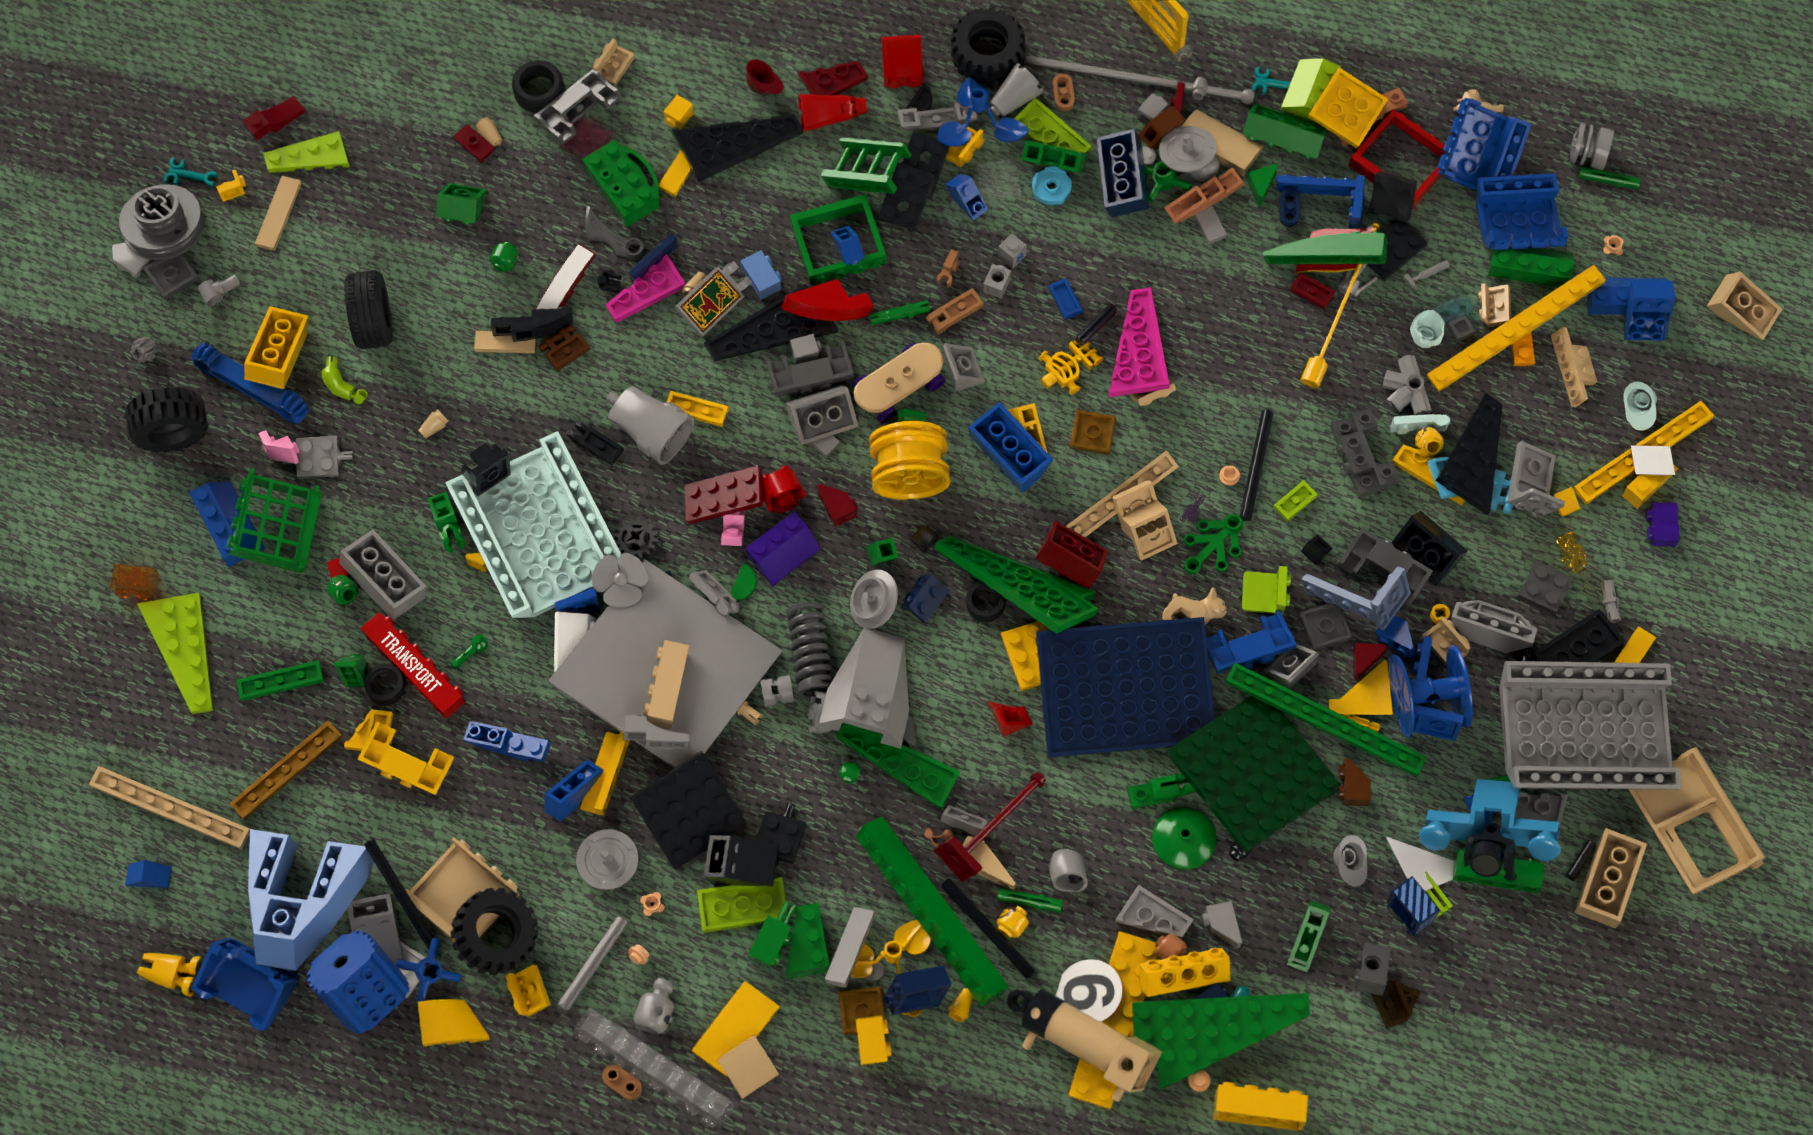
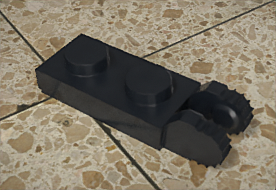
[567,421,624,466]

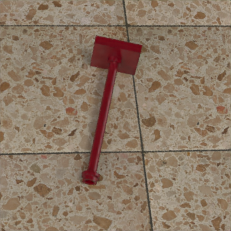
[933,772,1046,882]

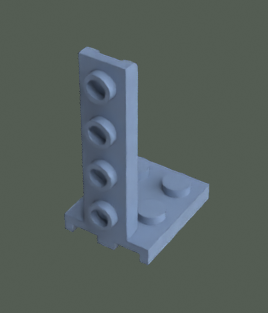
[1302,566,1411,630]

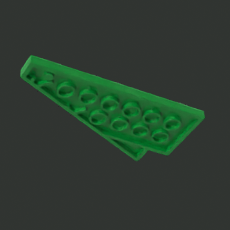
[1132,993,1310,1089]

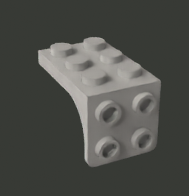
[1507,441,1565,517]

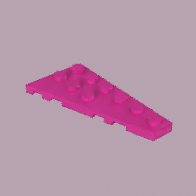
[1109,287,1170,397]

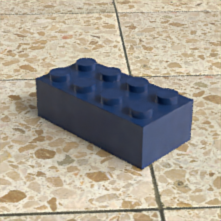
[1097,129,1150,218]

